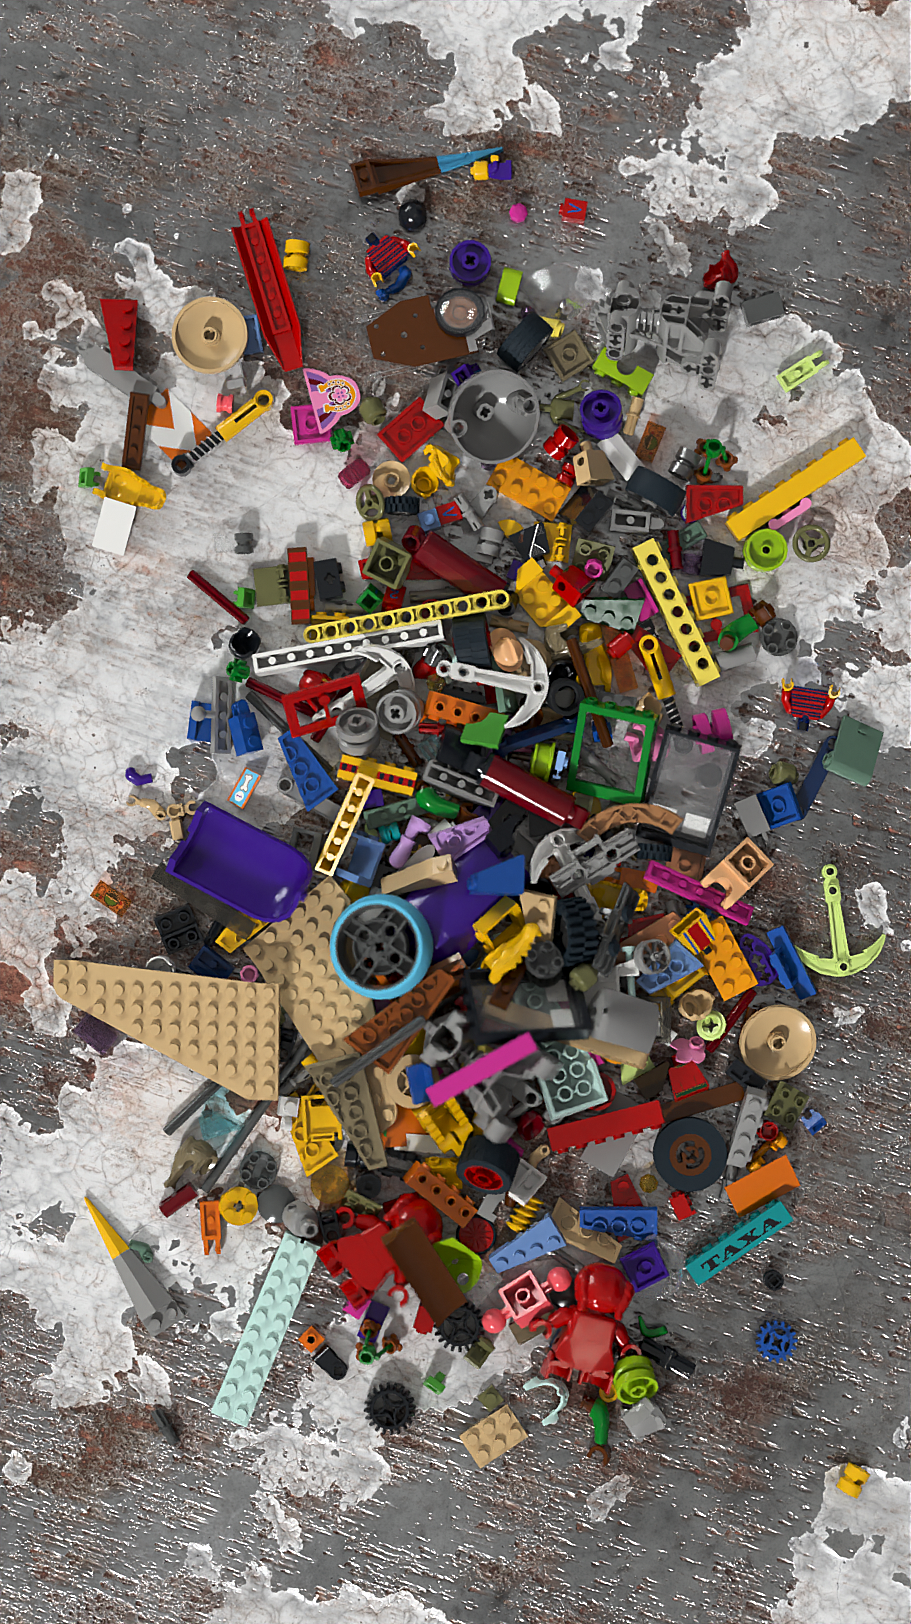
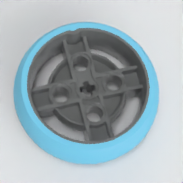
[330,894,433,999]

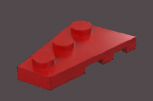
[685,485,743,524]
[628,625,682,673]
[610,1173,644,1243]

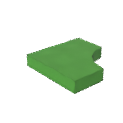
[461,712,509,749]

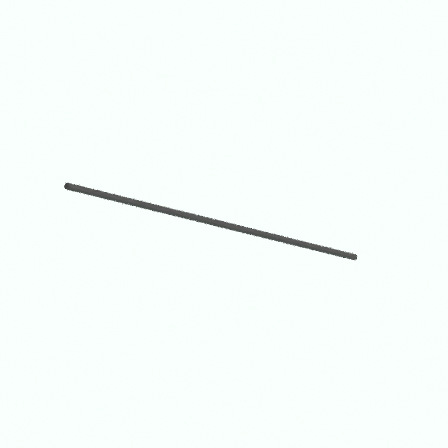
[201,752,512,1193]

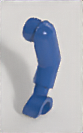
[375,265,412,301]

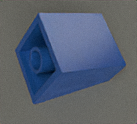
[467,855,525,896]

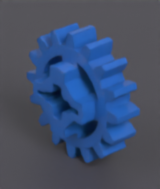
[755,1319,798,1363]

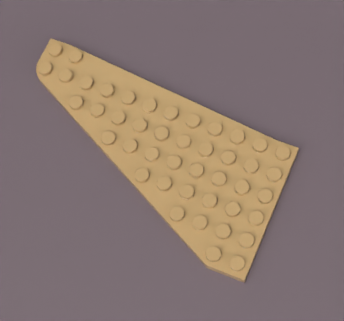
[243,876,398,1134]
[53,959,281,1101]

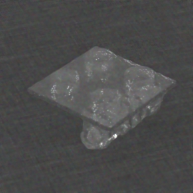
[457,1255,503,1308]

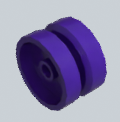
[450,240,491,287]
[580,390,624,440]

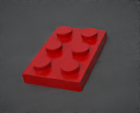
[377,397,445,464]

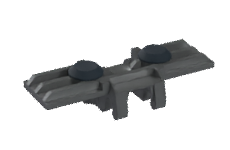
[592,882,640,978]

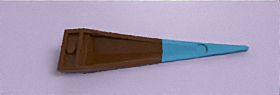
[350,147,504,197]

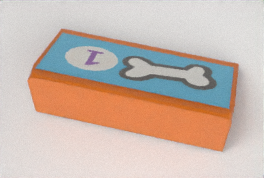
[227,767,262,810]

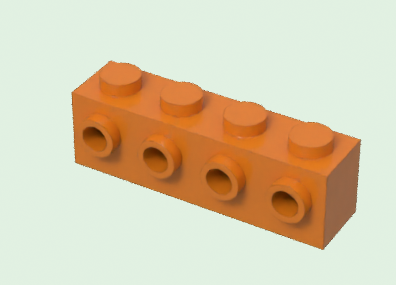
[424,691,505,729]
[402,1160,478,1228]

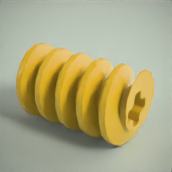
[506,1196,544,1233]

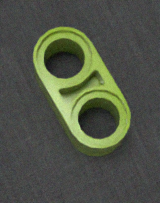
[495,267,523,306]

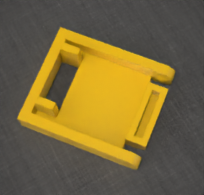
[301,1094,342,1142]

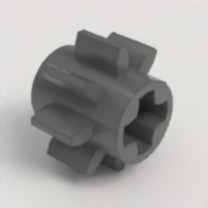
[422,643,448,667]

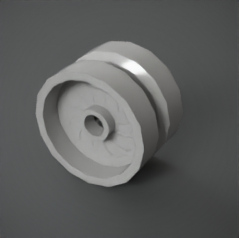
[376,688,424,734]
[336,707,380,756]

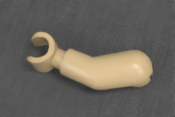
[126,794,167,821]
[528,1144,550,1169]

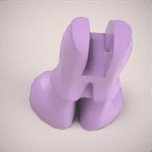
[389,815,432,869]

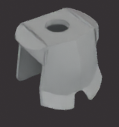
[620,1396,666,1442]

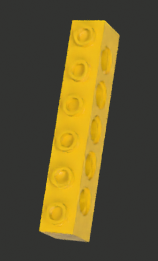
[315,763,378,876]

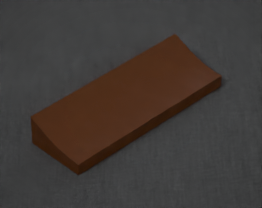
[380,1217,468,1328]

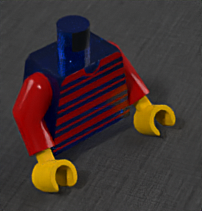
[364,232,421,287]
[781,678,841,732]

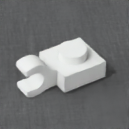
[277,1095,300,1131]

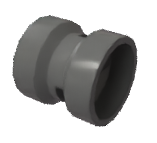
[234,533,254,554]

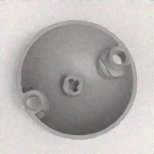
[445,369,540,464]

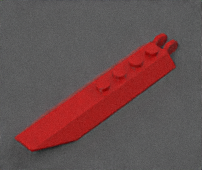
[231,208,303,372]

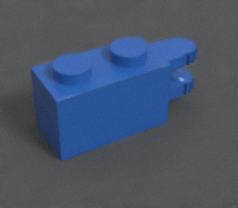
[228,699,263,756]

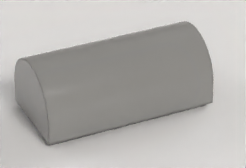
[714,642,757,672]

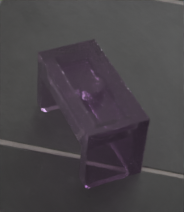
[73,1013,119,1056]

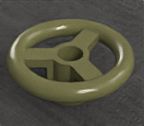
[356,484,385,522]
[792,524,830,562]

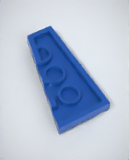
[278,730,339,812]
[580,1206,657,1245]

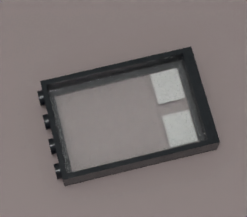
[635,723,742,857]
[459,965,592,1046]

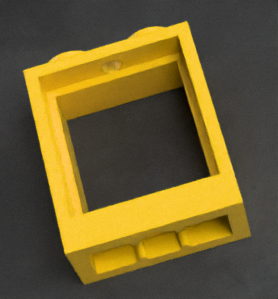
[472,896,526,954]

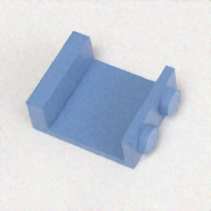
[334,830,386,888]

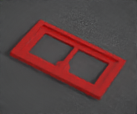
[672,583,758,646]
[281,673,368,739]

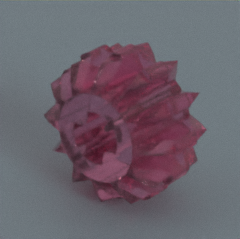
[338,458,371,489]

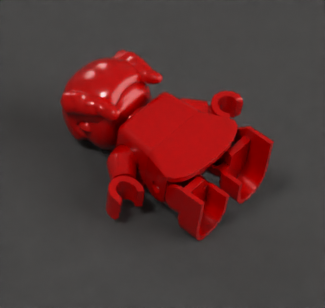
[316,1193,443,1311]
[529,1263,642,1395]

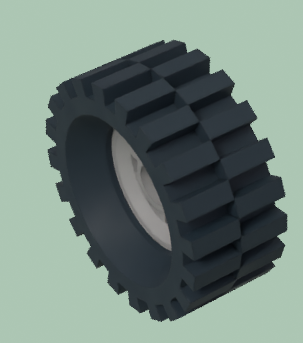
[552,896,599,967]

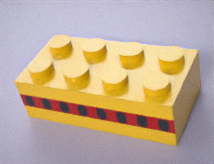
[337,754,418,797]

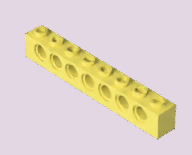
[630,538,721,687]

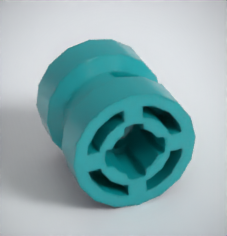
[378,821,401,844]

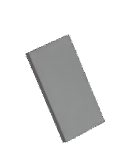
[580,1091,641,1178]

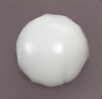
[146,955,176,973]

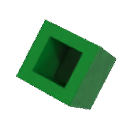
[356,583,385,614]

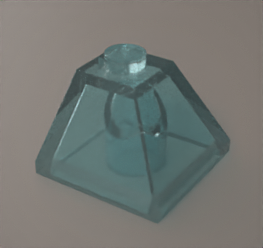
[198,1108,243,1141]

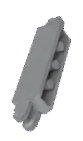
[75,340,167,409]

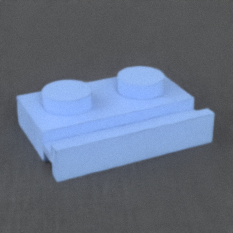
[551,751,569,781]

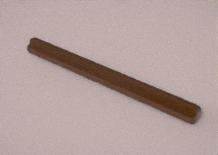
[566,638,613,748]

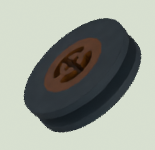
[653,1117,727,1192]

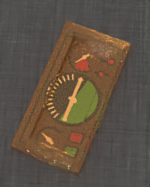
[635,421,666,464]
[90,880,133,917]

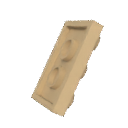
[459,1403,528,1469]

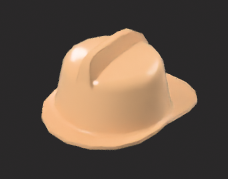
[490,628,524,672]

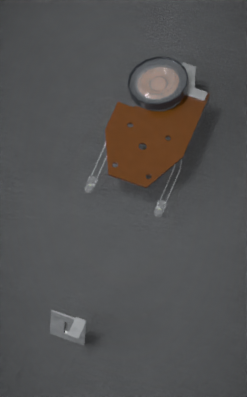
[226,288,495,393]

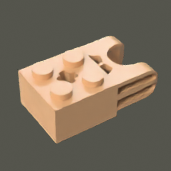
[700,836,774,910]

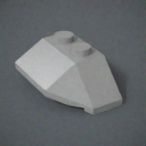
[422,759,498,808]

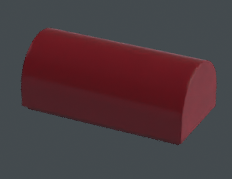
[159,1182,199,1218]

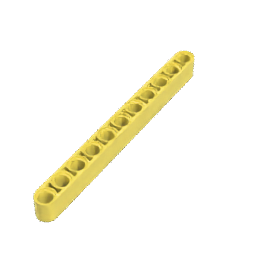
[303,590,511,643]

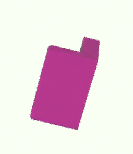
[624,578,659,623]

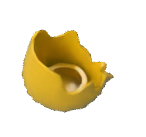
[411,466,439,499]

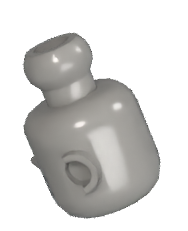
[282,1201,318,1238]

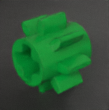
[330,428,355,453]
[226,658,250,683]

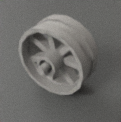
[634,939,671,975]

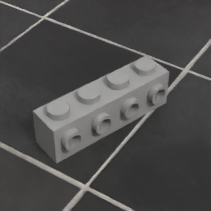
[726,1086,769,1169]

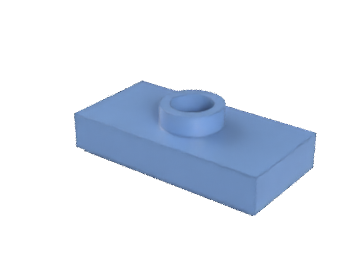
[243,314,264,355]

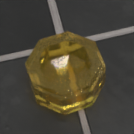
[426,673,446,692]
[639,1174,658,1193]

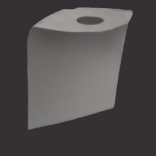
[588,988,659,1054]

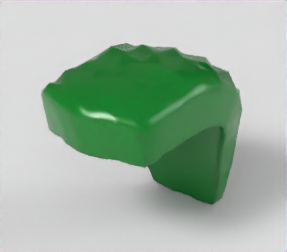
[638,1315,668,1338]

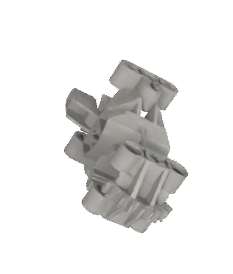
[588,280,733,390]
[420,1010,564,1143]

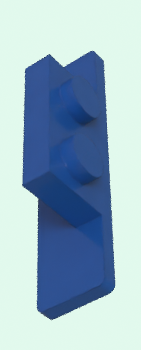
[767,925,817,1000]

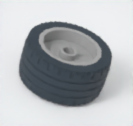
[497,312,554,372]

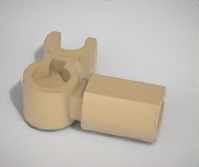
[166,800,196,841]

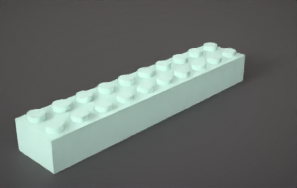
[210,1230,322,1427]

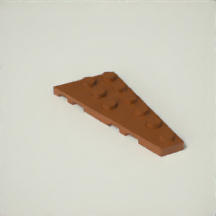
[343,968,456,1074]

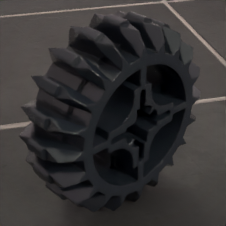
[434,1300,485,1352]
[364,1382,416,1435]

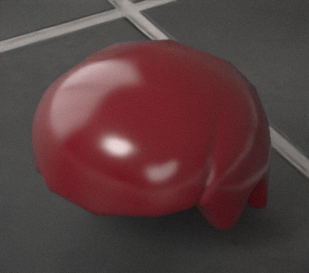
[516,1110,545,1141]

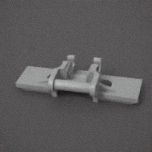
[549,828,640,898]

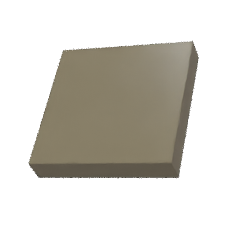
[542,330,595,383]

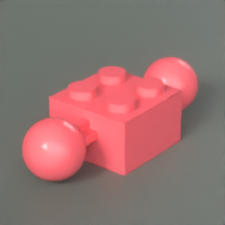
[482,1267,572,1333]

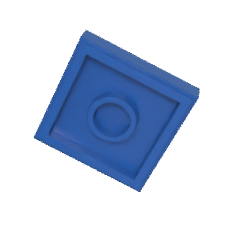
[756,782,804,830]

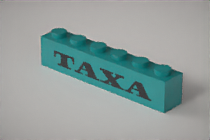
[684,1199,793,1286]

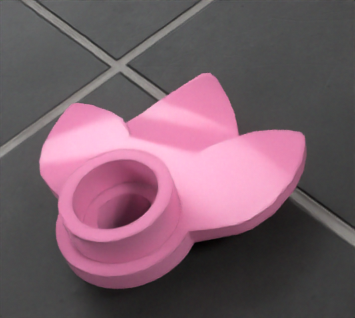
[670,1036,706,1064]

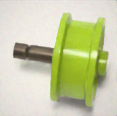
[511,742,556,782]

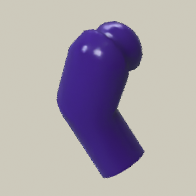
[125,767,153,786]

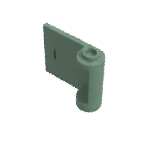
[822,715,883,787]

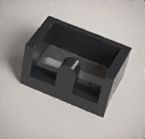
[378,1147,422,1182]

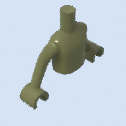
[539,380,589,442]

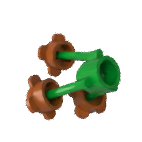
[693,438,738,485]
[355,1319,403,1365]

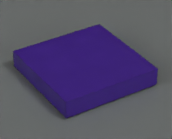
[620,1241,670,1293]

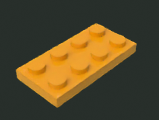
[486,457,571,522]
[699,915,759,1001]

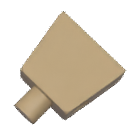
[573,441,615,486]

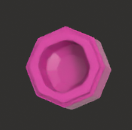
[509,203,528,223]
[584,558,604,579]

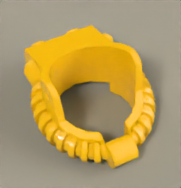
[423,444,460,487]

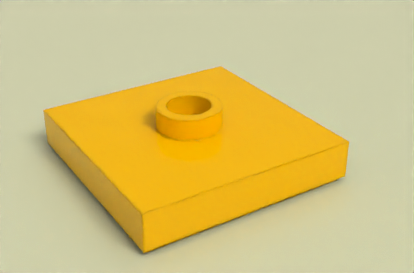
[688,576,734,622]

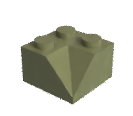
[362,537,412,590]

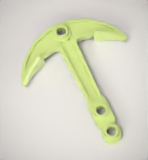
[794,864,886,977]

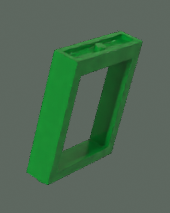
[566,697,660,804]

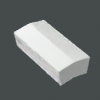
[597,434,645,482]

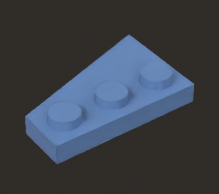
[636,939,704,995]

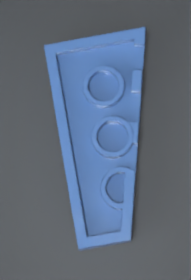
[489,1212,567,1274]

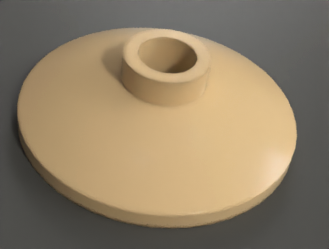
[372,461,411,498]

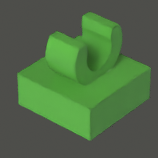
[78,467,101,488]
[233,587,255,609]
[423,1371,446,1395]

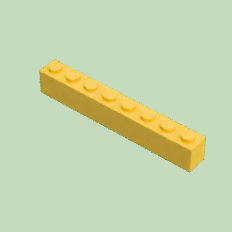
[725,437,866,543]

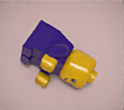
[471,155,512,180]

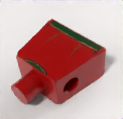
[549,564,598,608]
[668,1055,709,1102]

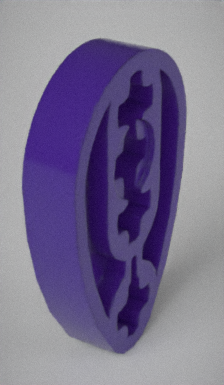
[738,934,778,986]

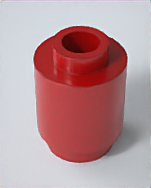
[606,631,635,659]

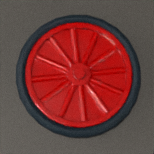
[456,1215,497,1255]

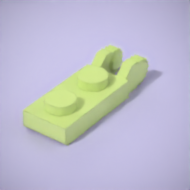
[776,350,830,393]

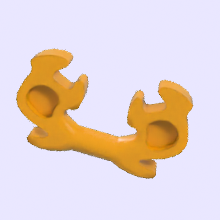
[745,1131,788,1173]

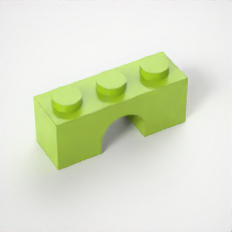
[592,346,654,398]

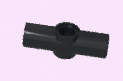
[639,1337,696,1379]

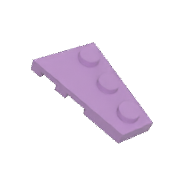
[427,816,492,860]

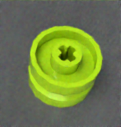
[742,529,788,572]
[613,1355,658,1404]

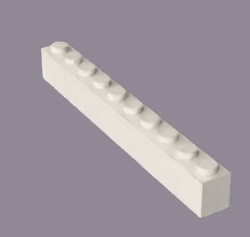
[252,619,446,677]

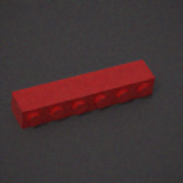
[547,1100,666,1154]

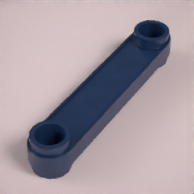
[492,713,578,758]
[796,735,837,821]

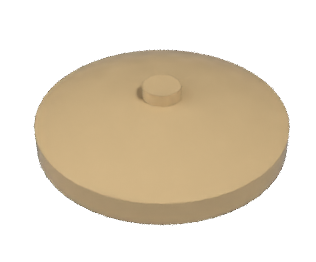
[172,297,248,374]
[739,1004,816,1080]

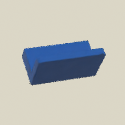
[187,700,211,742]
[405,1062,434,1105]

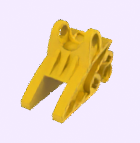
[410,1097,474,1157]

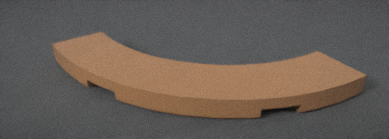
[576,803,684,842]

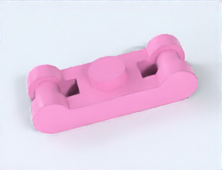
[766,498,812,531]

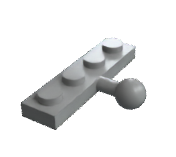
[191,676,232,754]

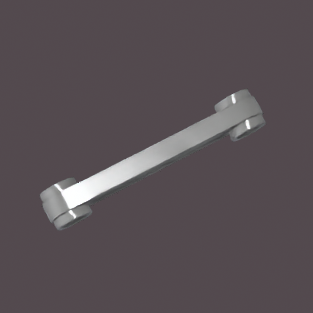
[277,777,361,831]

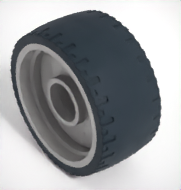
[625,466,687,516]

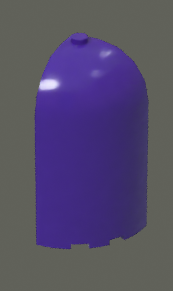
[165,800,313,922]
[393,840,531,967]

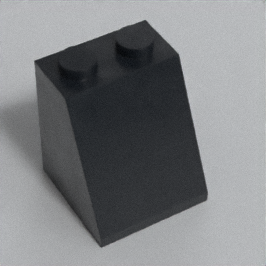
[558,486,614,538]

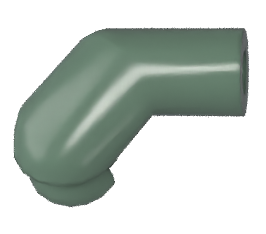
[129,1239,154,1263]

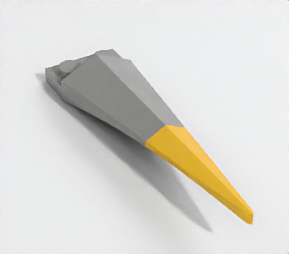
[84,1197,186,1338]

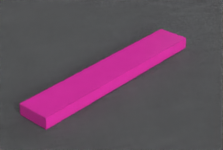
[643,860,754,926]
[425,1032,538,1107]

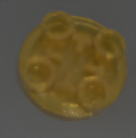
[311,1164,349,1203]

